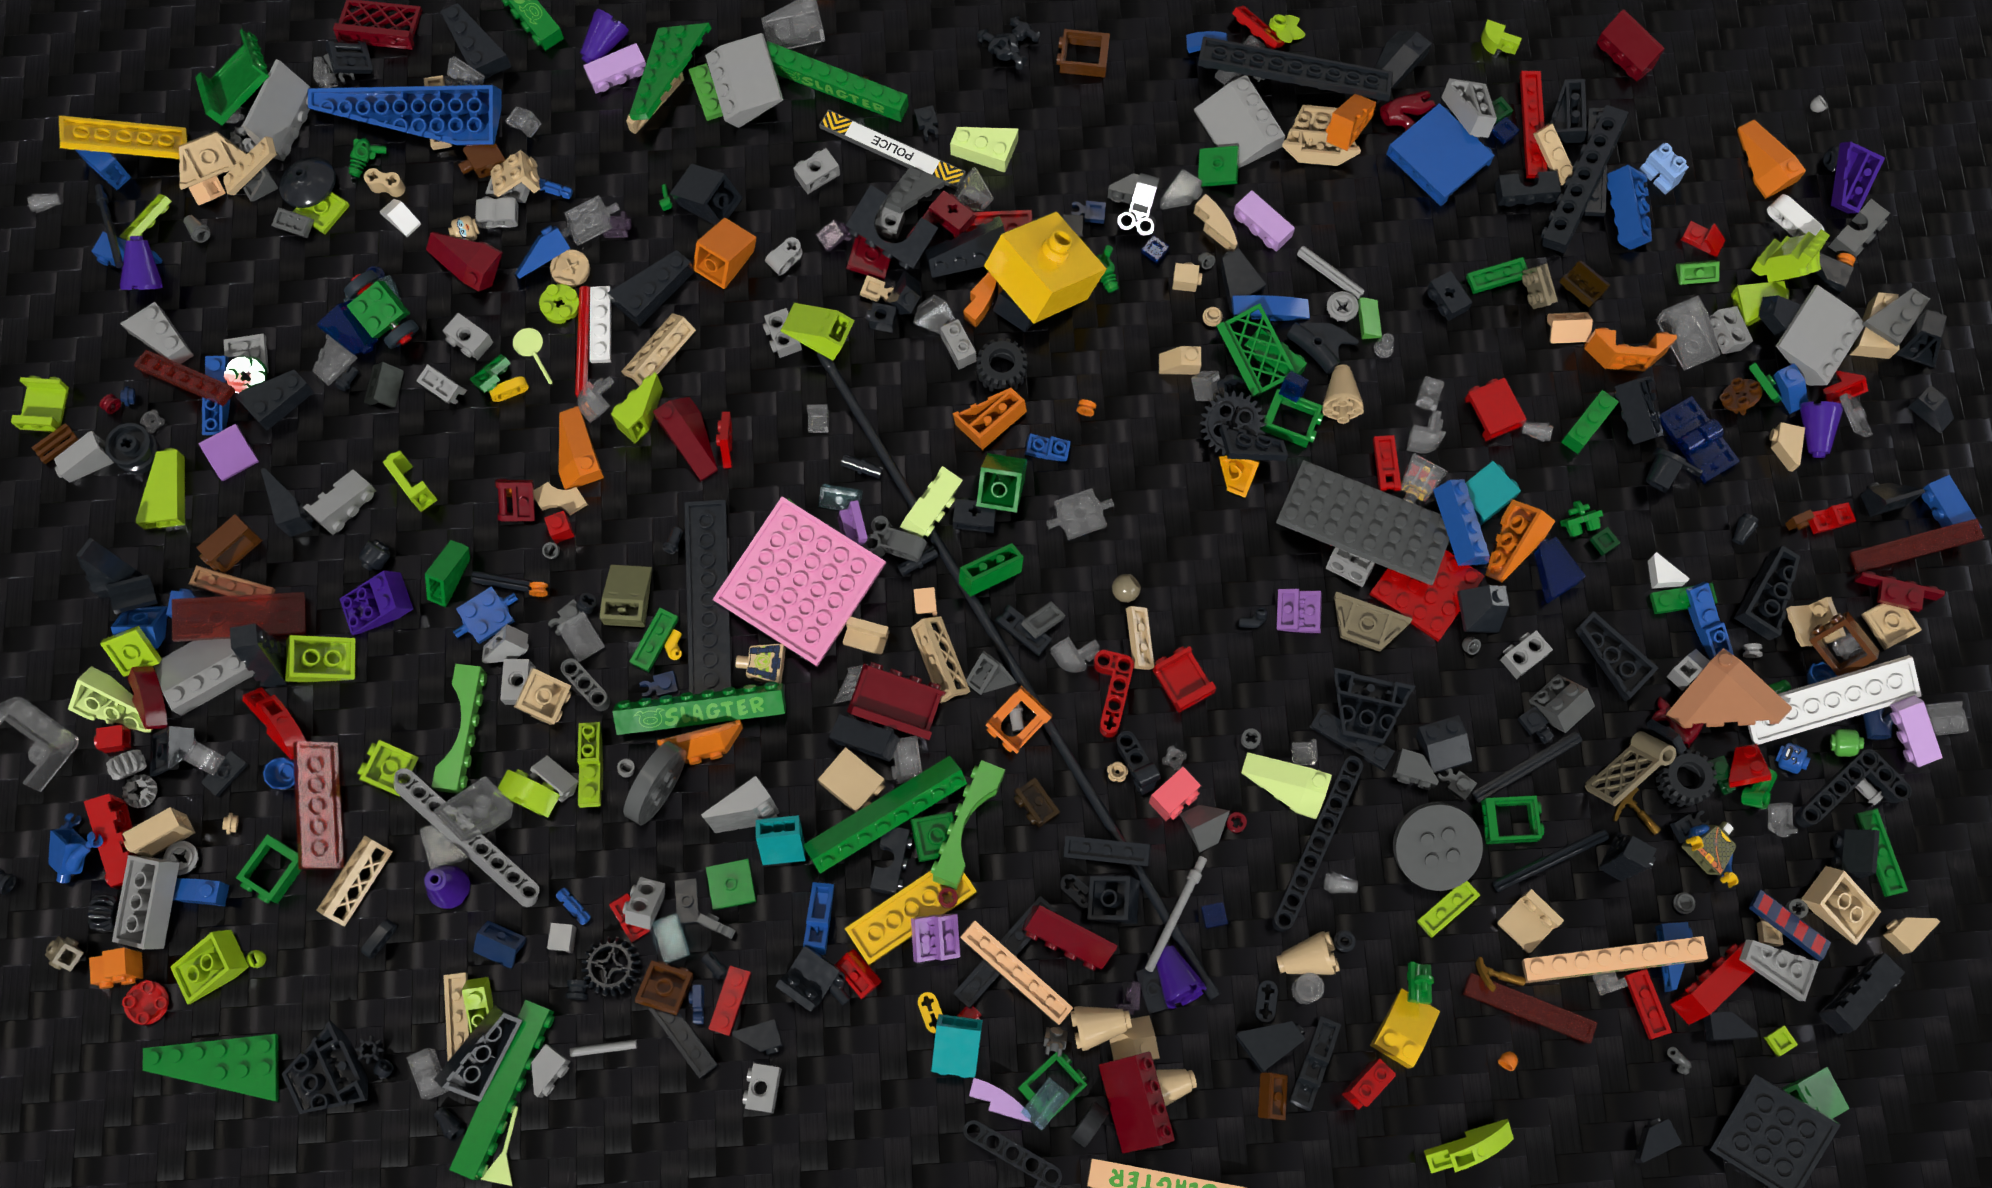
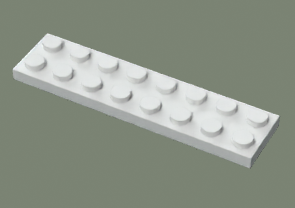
[1748,655,1921,745]

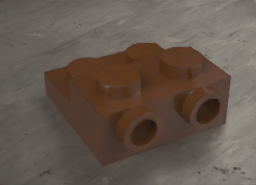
[635,960,693,1015]

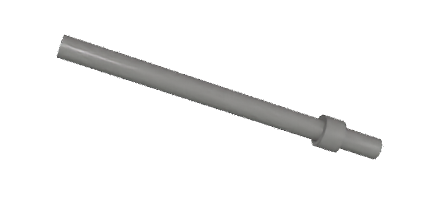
[1145,856,1207,972]

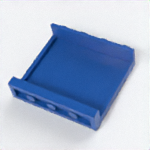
[1386,103,1495,206]

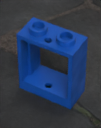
[75,149,131,190]

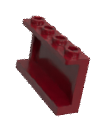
[847,662,946,740]
[1099,1051,1175,1154]

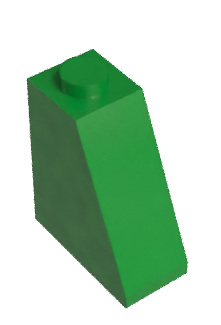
[425,540,470,607]

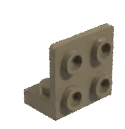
[1522,264,1558,309]

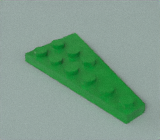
[629,23,711,121]
[143,1034,279,1102]

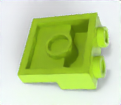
[357,740,419,796]

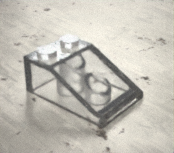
[761,0,825,49]
[1656,296,1720,370]
[434,776,513,842]

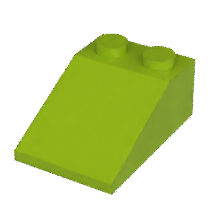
[285,635,355,682]
[170,930,249,1004]

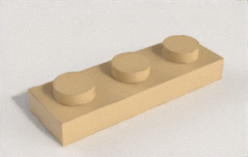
[1533,124,1574,186]
[1126,606,1154,670]

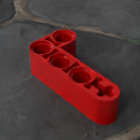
[1094,650,1134,738]

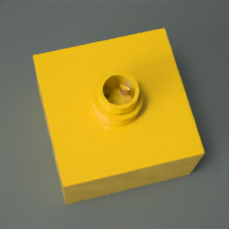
[984,212,1107,324]

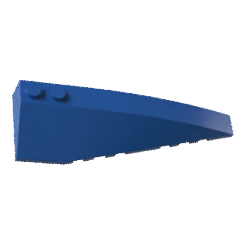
[308,85,502,145]

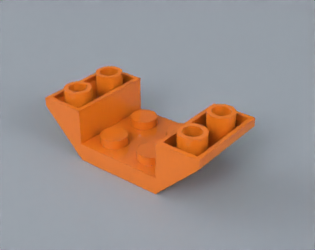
[1584,328,1677,371]

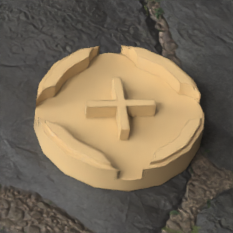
[550,249,590,288]

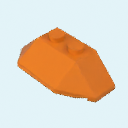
[657,720,743,765]

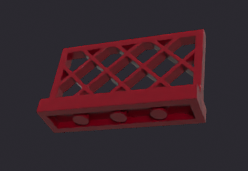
[333,0,422,50]

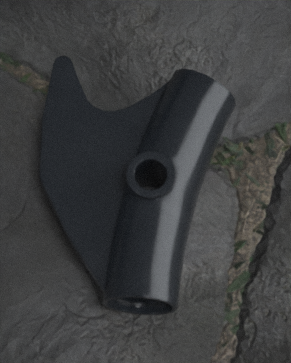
[1286,322,1359,374]

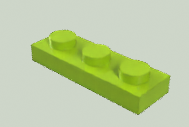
[119,194,172,240]
[1417,881,1480,938]

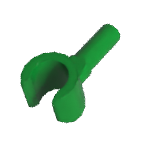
[659,184,673,211]

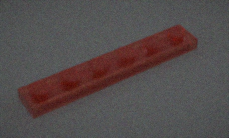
[134,350,236,406]
[1850,518,1984,573]
[1463,973,1597,1044]

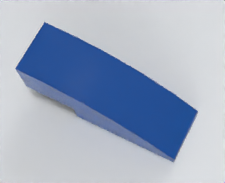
[803,882,834,954]

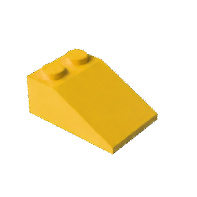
[1370,988,1440,1069]

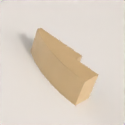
[1194,194,1238,252]

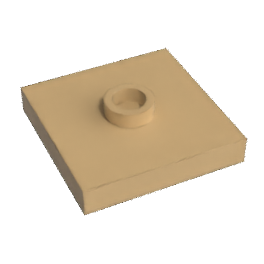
[1861,603,1922,650]

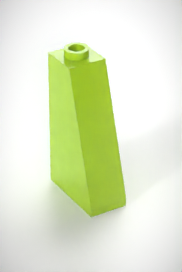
[136,448,185,529]

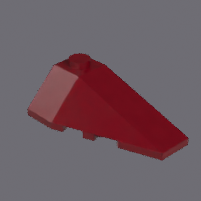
[426,232,502,292]

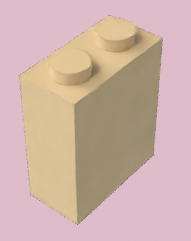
[818,747,885,813]

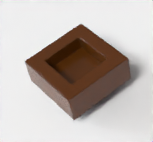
[1785,509,1815,531]

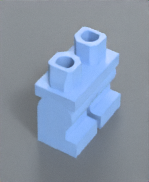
[1639,143,1689,195]

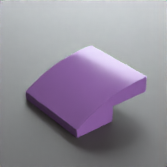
[199,424,259,481]
[837,500,868,546]
[1277,589,1322,633]
[911,914,960,963]

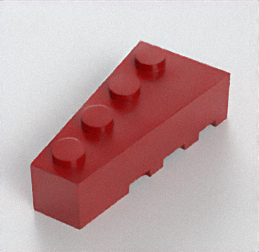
[84,793,138,890]
[1670,942,1755,1025]

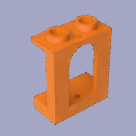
[986,685,1052,754]

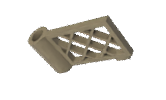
[1585,731,1676,806]

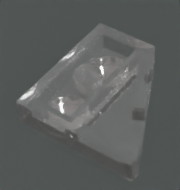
[312,332,357,386]

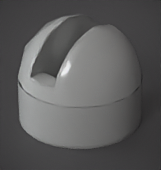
[1810,95,1828,113]
[617,759,635,778]

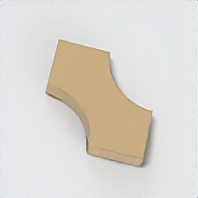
[534,482,588,516]

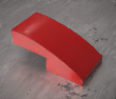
[1809,502,1856,534]
[609,892,650,943]

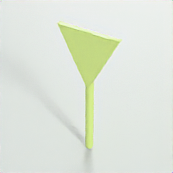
[481,1106,518,1186]

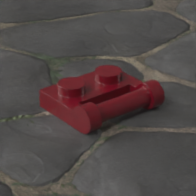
[495,479,535,521]

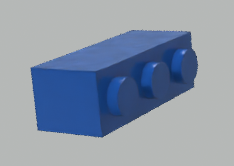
[1922,475,1982,544]

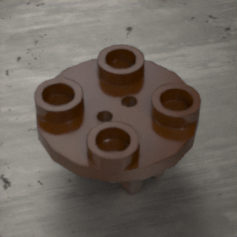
[1720,378,1762,415]

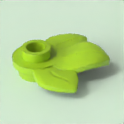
[1269,14,1305,43]

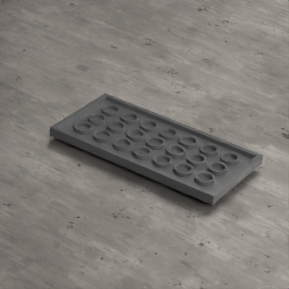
[1276,460,1449,585]

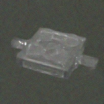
[560,195,620,245]
[1046,488,1114,540]

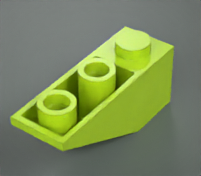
[462,977,493,1034]

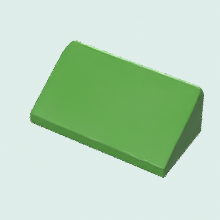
[1676,260,1719,285]
[1358,297,1382,339]

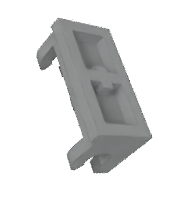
[416,364,467,404]
[529,756,579,802]

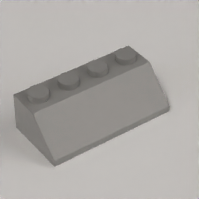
[112,855,180,949]

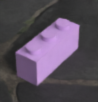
[583,43,646,93]
[1234,190,1295,252]
[1890,695,1943,767]

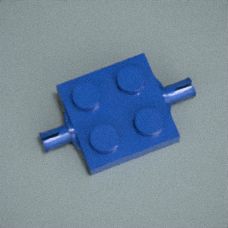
[453,586,518,644]

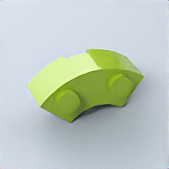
[496,769,560,818]

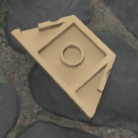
[179,131,247,190]

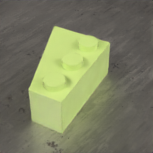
[950,127,1019,173]
[900,466,963,538]

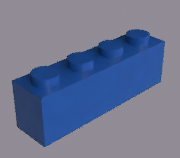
[1607,165,1652,250]
[1433,479,1490,566]

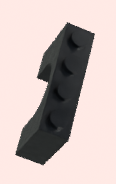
[846,185,939,270]

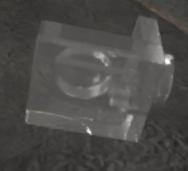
[314,57,338,88]
[505,106,541,138]
[1593,972,1628,996]

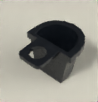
[1646,448,1703,494]

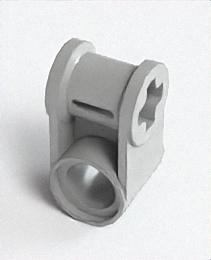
[765,237,803,275]

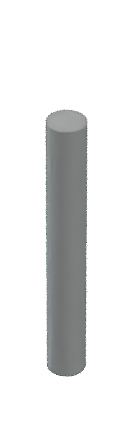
[570,1040,637,1057]

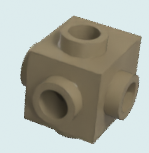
[45,936,84,972]

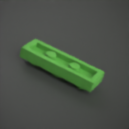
[689,63,723,121]

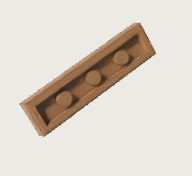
[189,565,275,609]

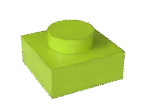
[1764,1026,1798,1057]

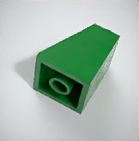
[976,453,1028,513]

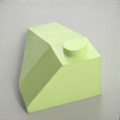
[68,666,153,733]
[1241,752,1332,819]

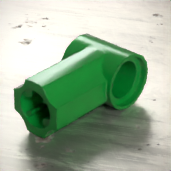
[1741,767,1777,809]

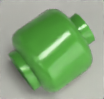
[1830,729,1864,757]

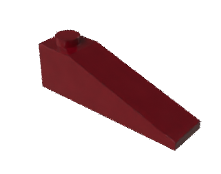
[653,397,718,481]

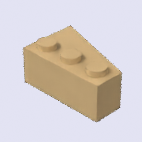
[1849,292,1899,359]

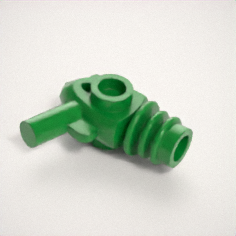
[348,138,386,177]
[1096,245,1119,293]

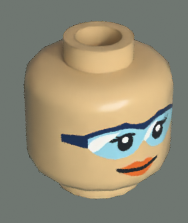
[448,216,480,241]

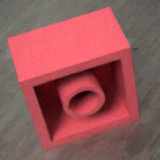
[1149,767,1201,821]

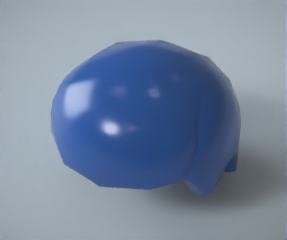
[1806,662,1837,685]
[263,757,300,789]

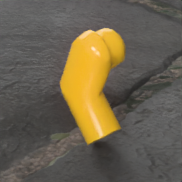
[665,629,682,660]

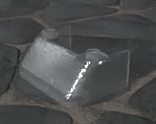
[0,697,78,792]

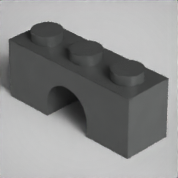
[1828,199,1890,257]

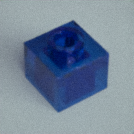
[1279,371,1309,403]

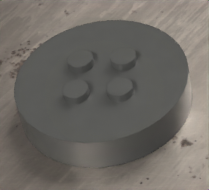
[623,741,686,825]
[1393,802,1483,891]

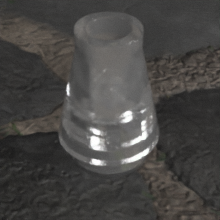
[27,193,60,213]
[1374,334,1394,358]
[1522,422,1554,442]
[1324,872,1358,893]

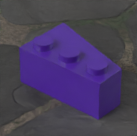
[1831,142,1885,214]

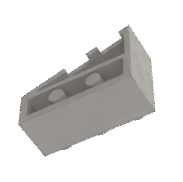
[1441,78,1497,138]
[303,470,376,535]

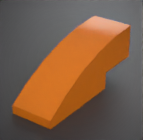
[963,272,998,328]

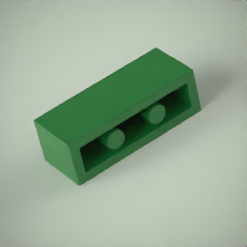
[1243,329,1307,388]
[1561,390,1619,454]
[959,543,1023,597]

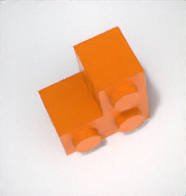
[89,948,143,989]

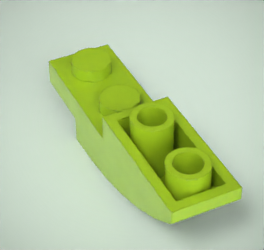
[577,722,603,808]
[1424,1119,1514,1173]

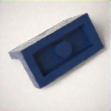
[473,921,526,968]

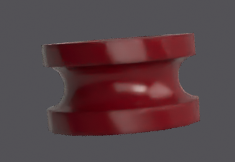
[100,394,121,414]
[1227,812,1247,833]
[938,888,958,908]

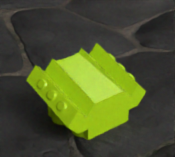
[1751,229,1830,282]

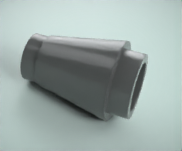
[183,215,210,243]

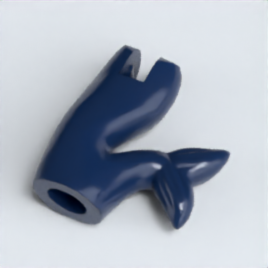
[1863,707,1894,740]

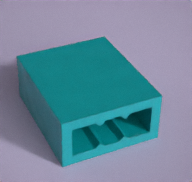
[1466,461,1521,526]
[755,815,806,865]
[931,1014,983,1078]

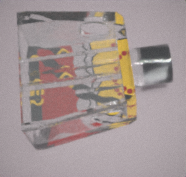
[1401,453,1448,505]

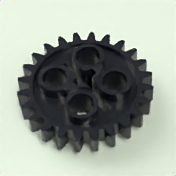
[1200,391,1267,456]

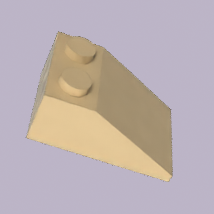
[1801,866,1881,945]

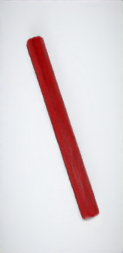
[575,286,590,398]

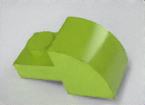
[1481,20,1522,55]

